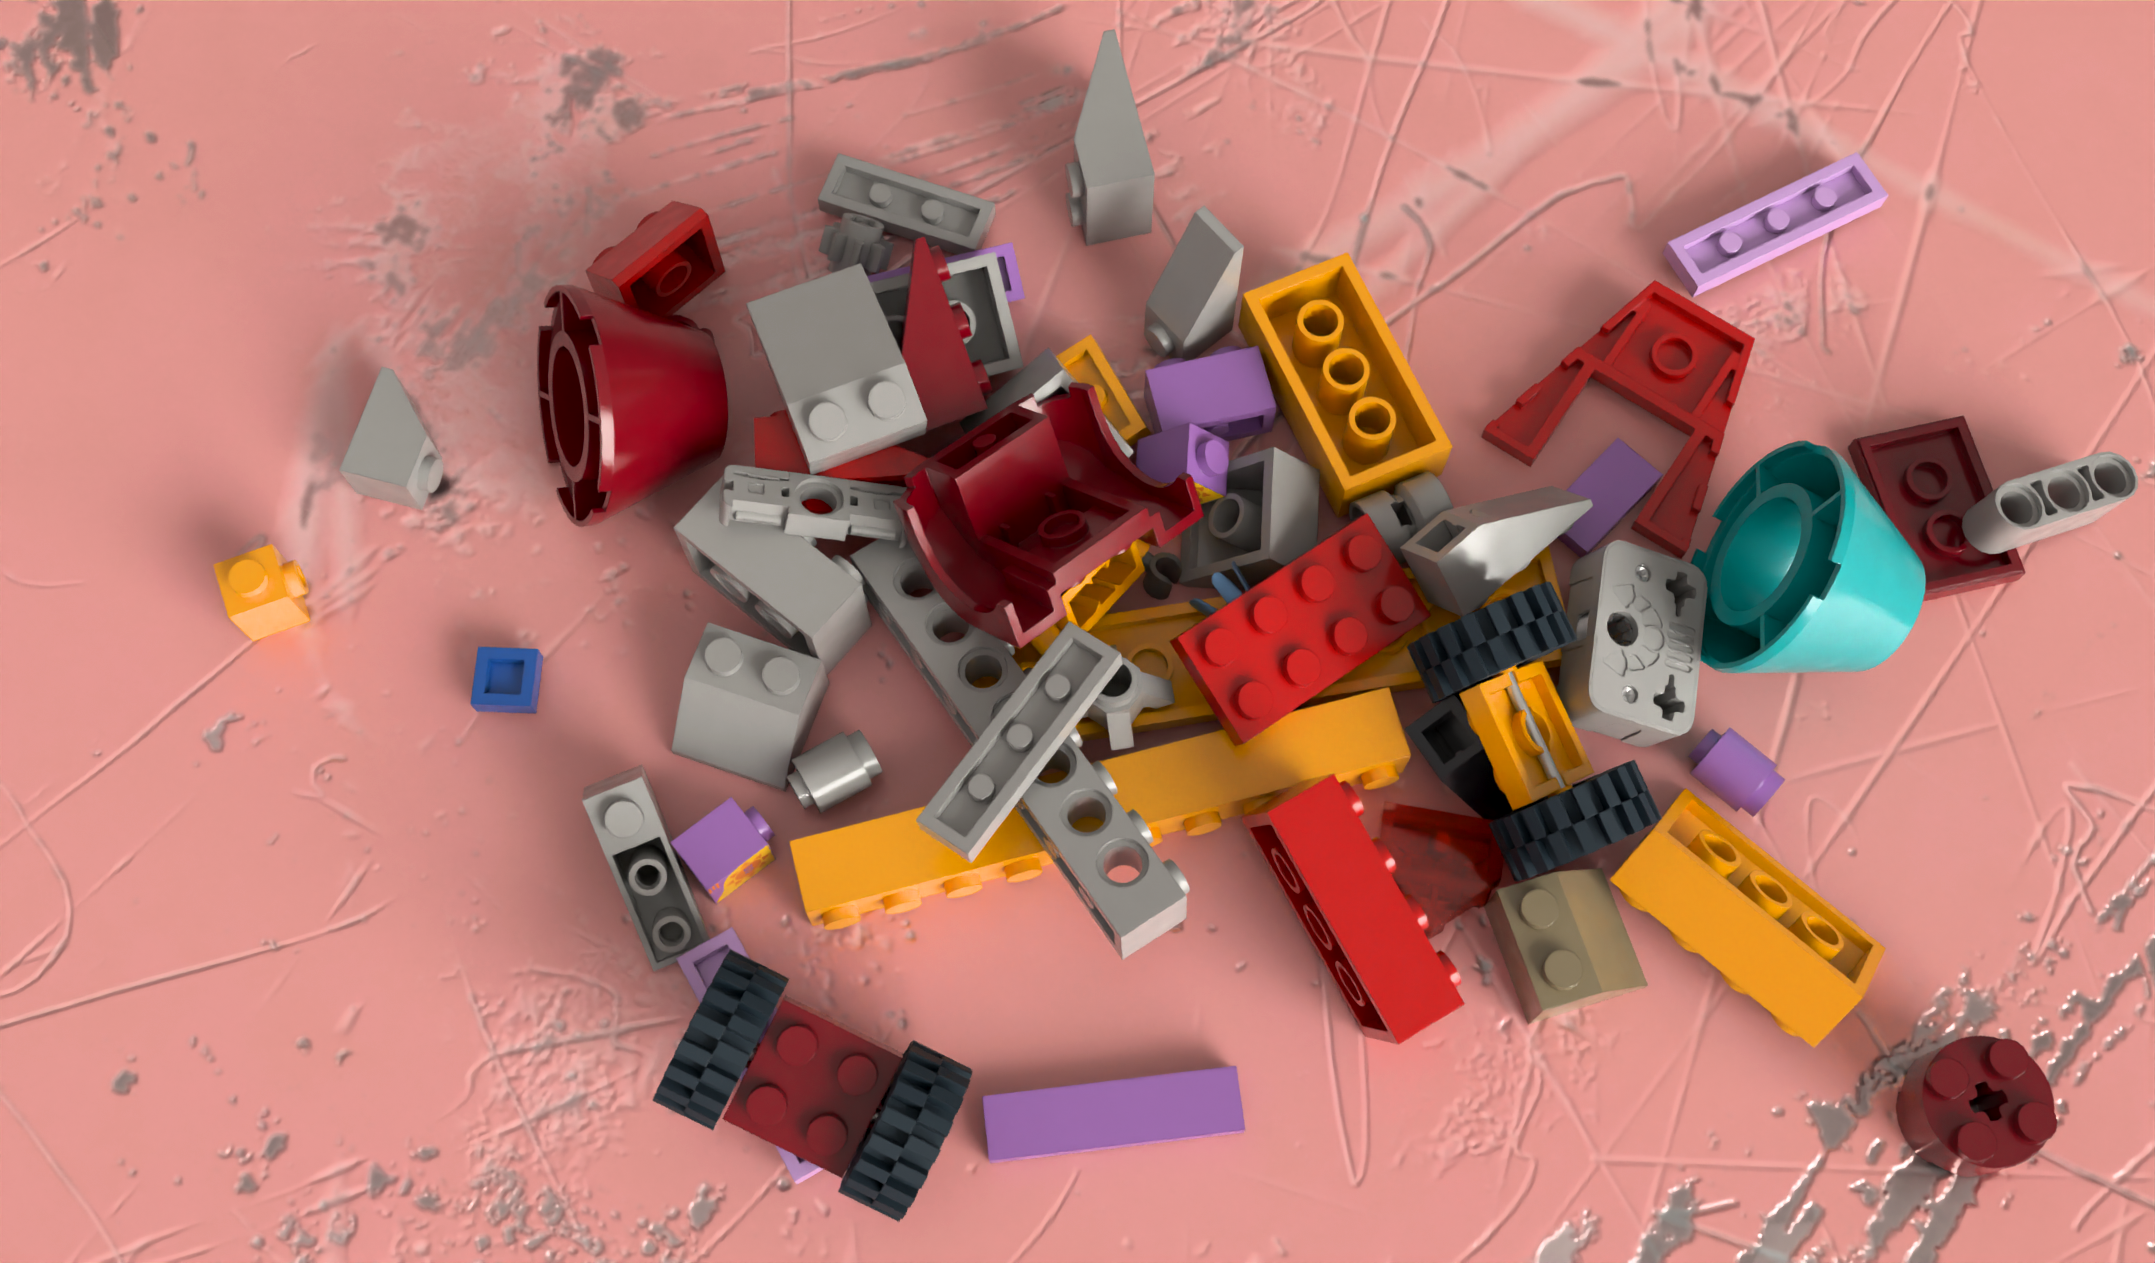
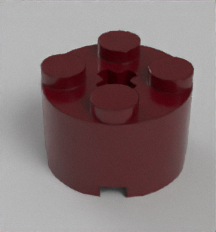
[1896,1036,2057,1177]

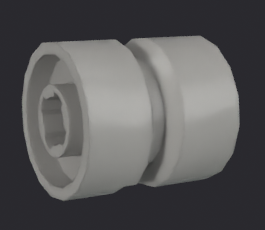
[1349,471,1453,565]

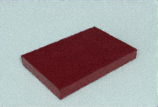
[1848,415,2026,601]

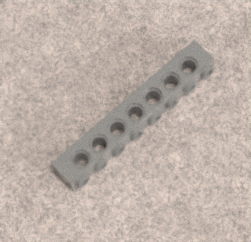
[850,539,1190,960]

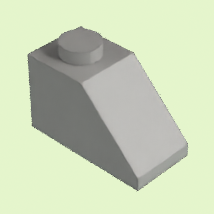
[339,367,443,510]

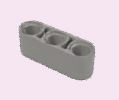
[1962,452,2138,554]

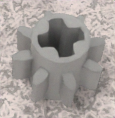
[818,213,894,276]

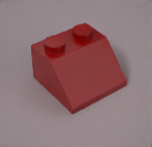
[585,200,726,318]

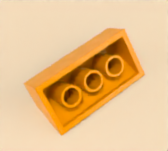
[1610,788,1886,1048]

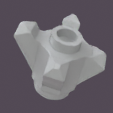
[1081,645,1175,750]

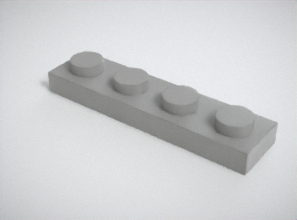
[916,621,1123,863]

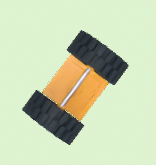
[1407,582,1662,882]

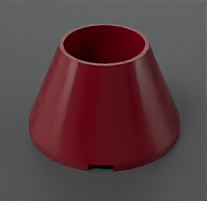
[537,285,728,527]

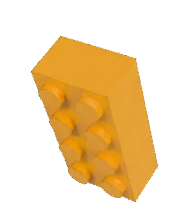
[1238,252,1453,518]

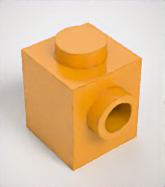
[213,544,311,641]

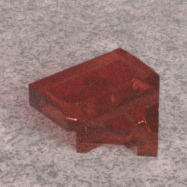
[1378,801,1504,940]

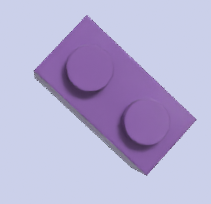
[1144,346,1276,441]

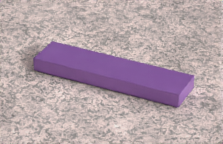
[982,1066,1245,1163]

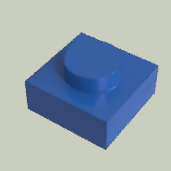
[470,647,543,714]

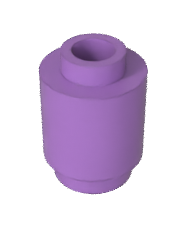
[1688,727,1785,817]

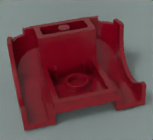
[893,382,1204,649]

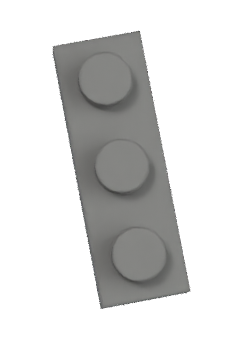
[818,153,996,255]

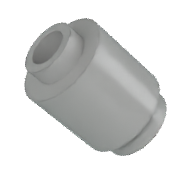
[786,730,883,813]

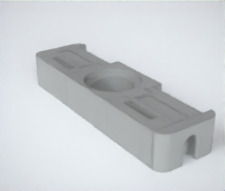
[719,465,908,548]

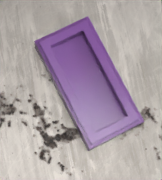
[1557,438,1663,558]

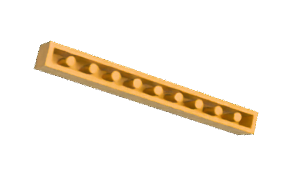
[789,687,1411,930]

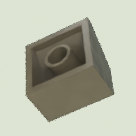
[1484,868,1648,1025]

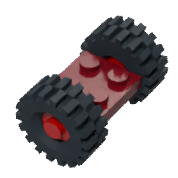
[653,949,972,1222]

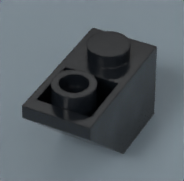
[1405,692,1517,823]

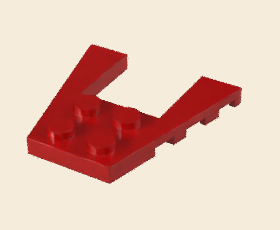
[1481,280,1755,559]

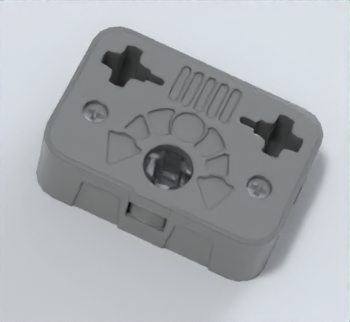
[1556,540,1707,747]

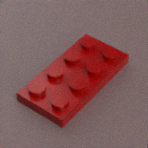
[1169,513,1431,746]

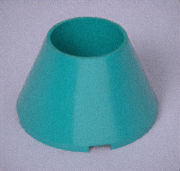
[1691,440,1926,673]

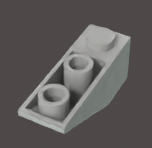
[1400,486,1593,617]
[582,765,710,971]

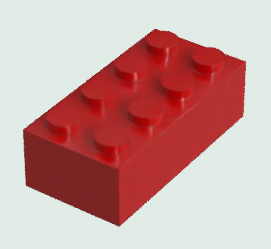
[1241,774,1465,1045]

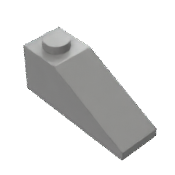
[1144,206,1244,361]

